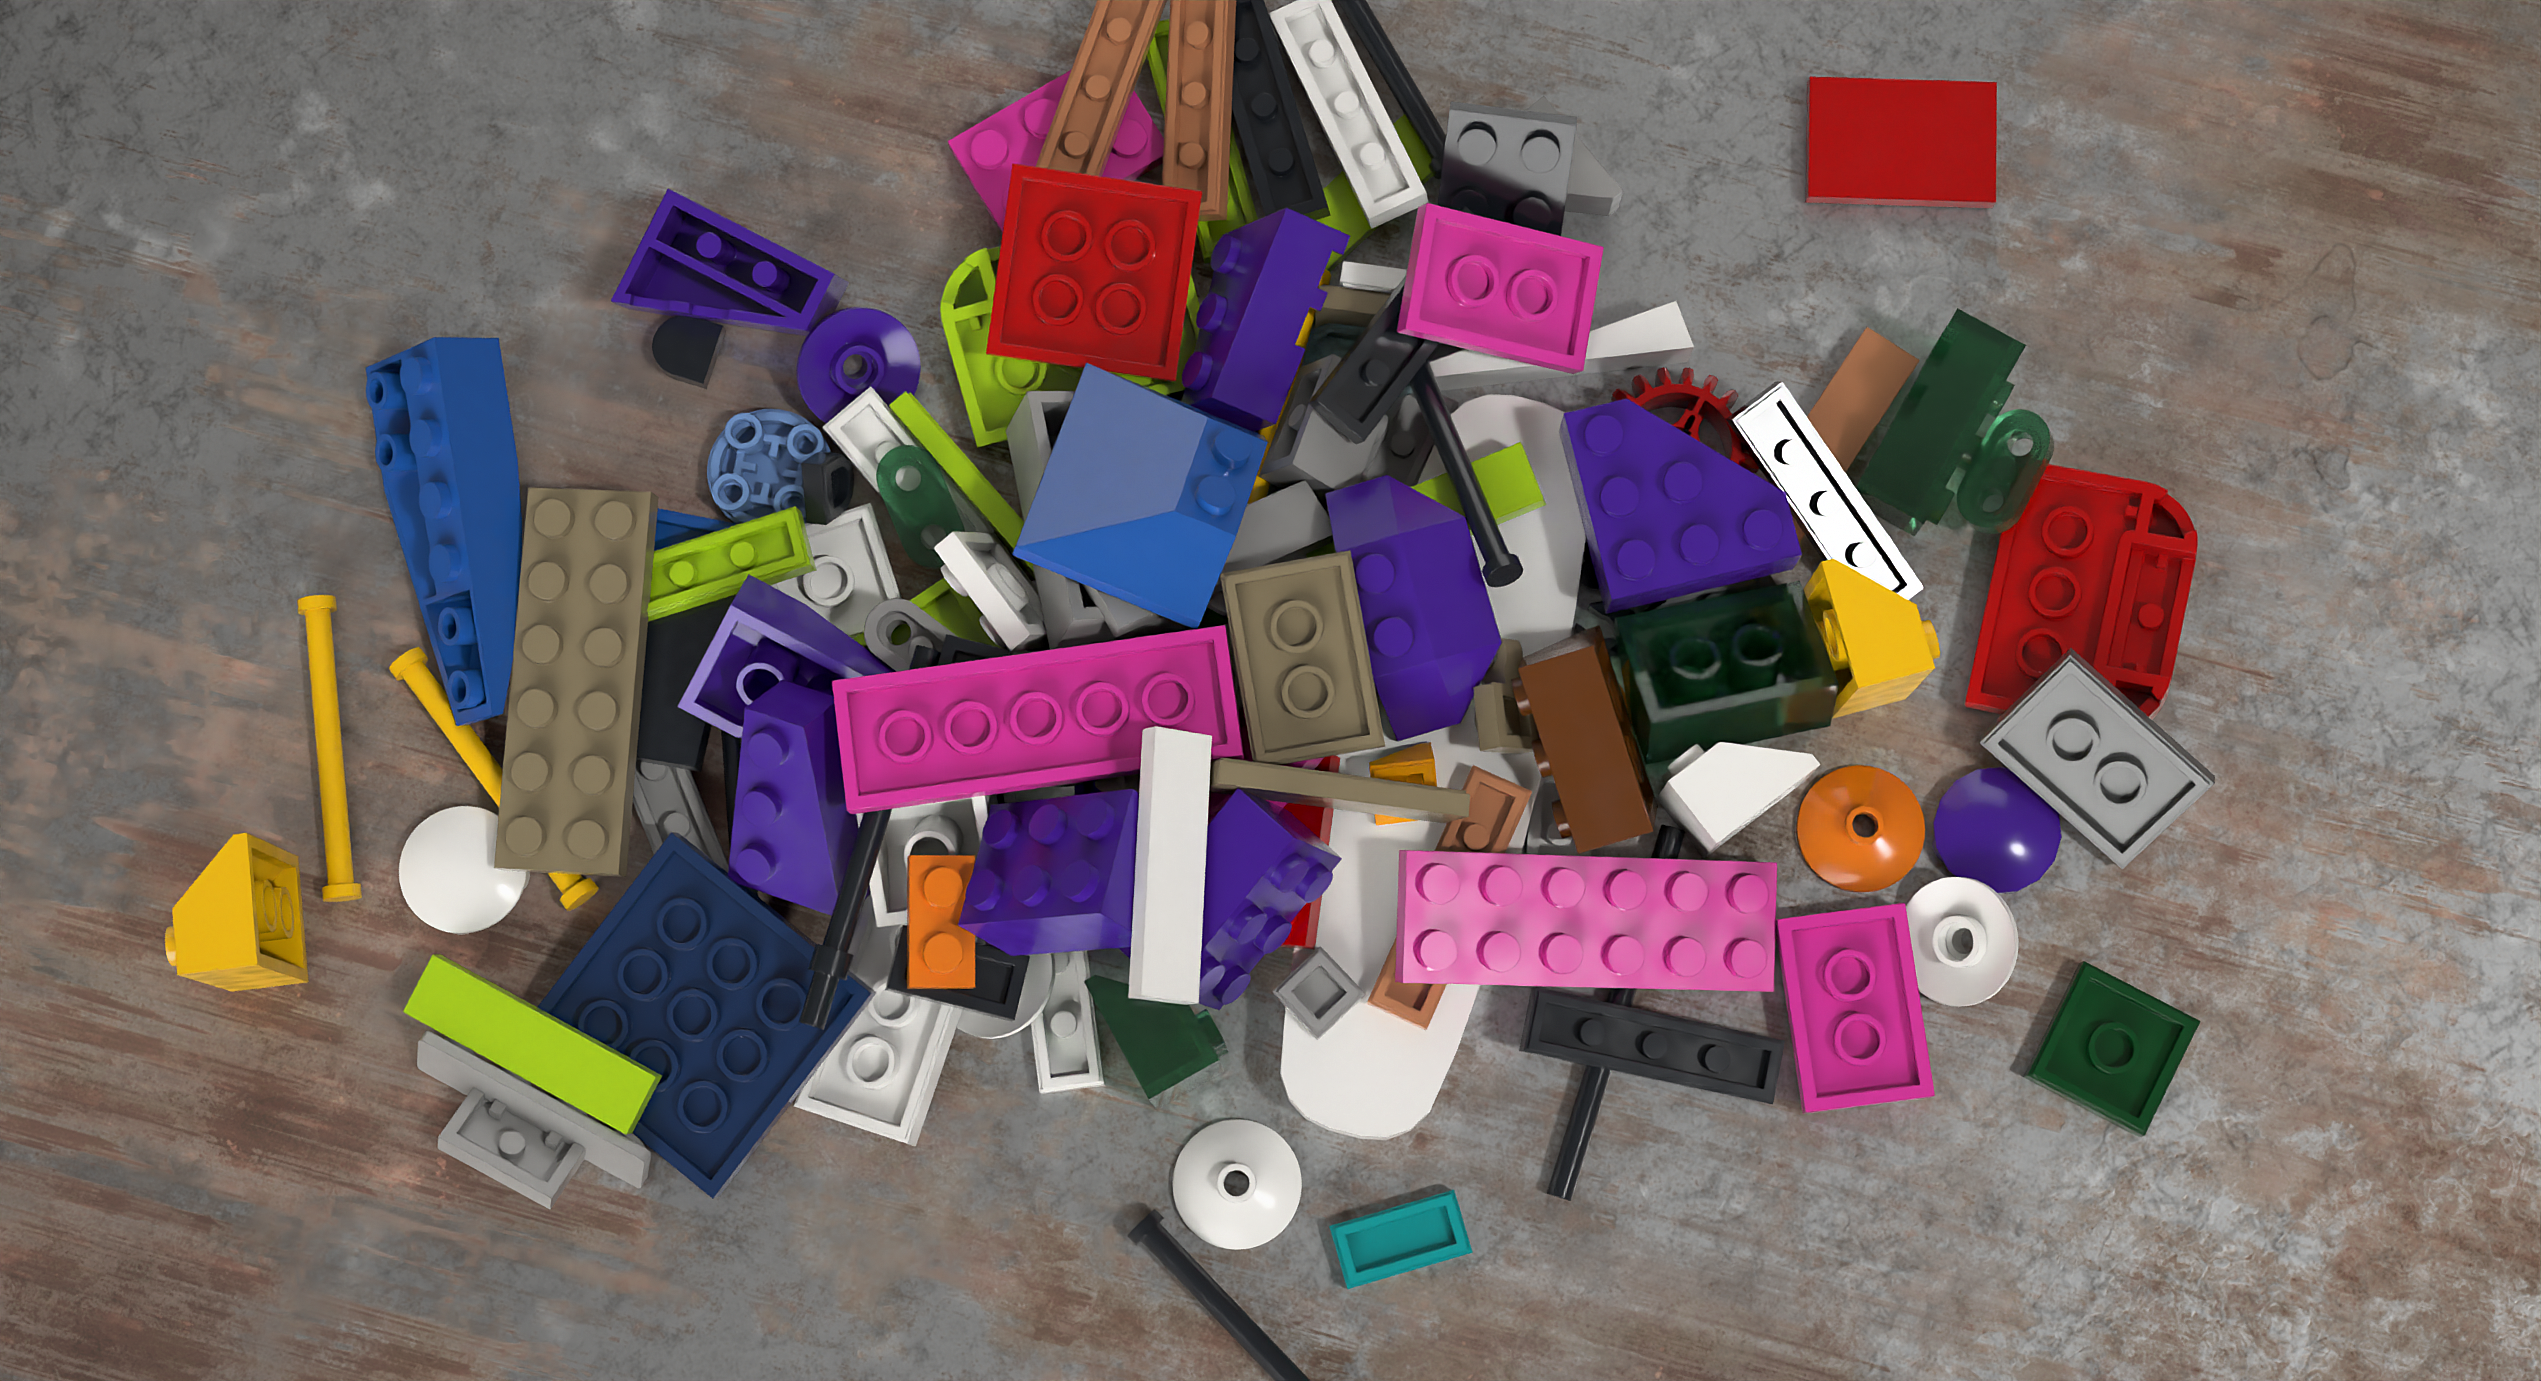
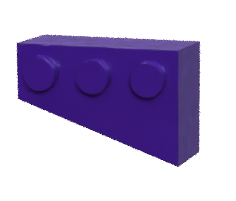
[611,188,849,336]
[1182,207,1350,432]

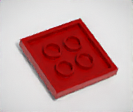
[986,163,1202,382]

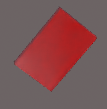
[1805,76,1997,209]

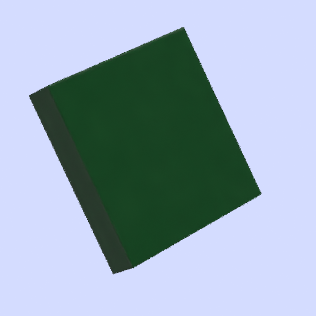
[2023,961,2201,1137]

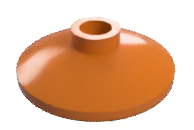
[1796,765,1925,893]

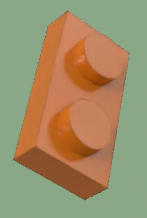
[907,855,975,989]

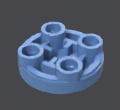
[707,409,831,524]

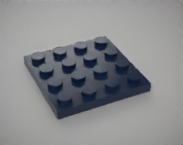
[538,832,877,1199]

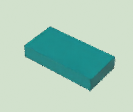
[1329,1190,1473,1289]

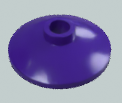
[796,307,921,424]

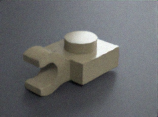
[1473,638,1540,754]

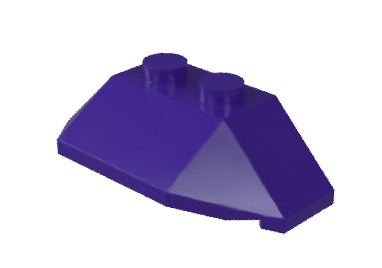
[1325,475,1502,741]

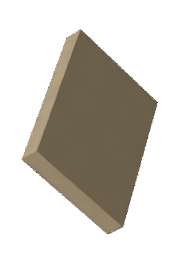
[1220,550,1385,765]

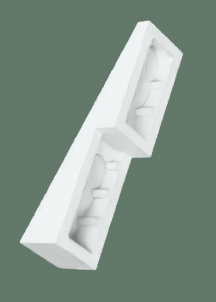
[1429,301,1694,391]

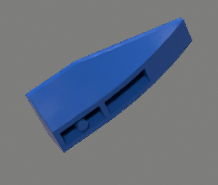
[366,337,522,726]

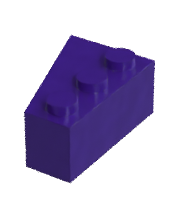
[728,680,871,916]

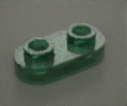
[1957,409,2054,534]
[876,445,965,569]

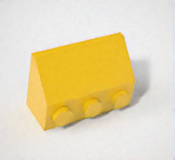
[1797,558,1940,719]
[165,833,309,992]

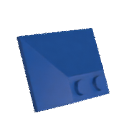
[1012,363,1268,629]

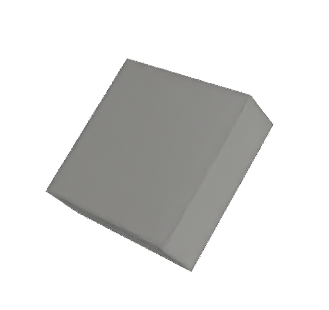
[1273,946,1366,1040]

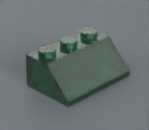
[1614,580,1839,765]
[1084,975,1229,1110]

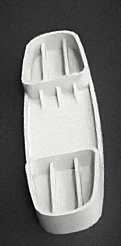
[1280,394,1586,1140]

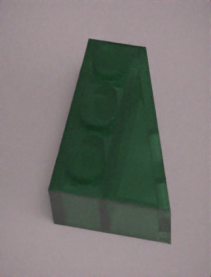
[1855,308,2026,536]

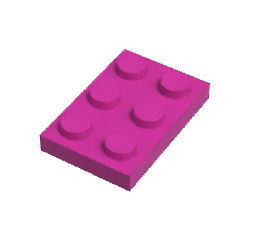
[948,69,1164,234]
[1397,203,1604,374]
[1775,903,1935,1114]

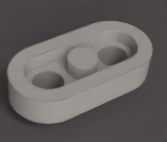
[864,598,958,672]

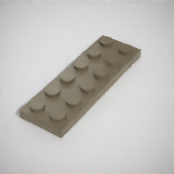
[494,487,659,877]

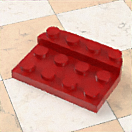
[1965,458,2198,720]

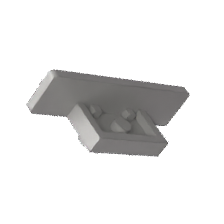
[417,1031,651,1209]

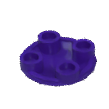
[1932,767,2062,894]

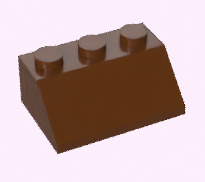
[1511,625,1658,854]

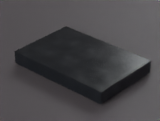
[636,595,736,772]

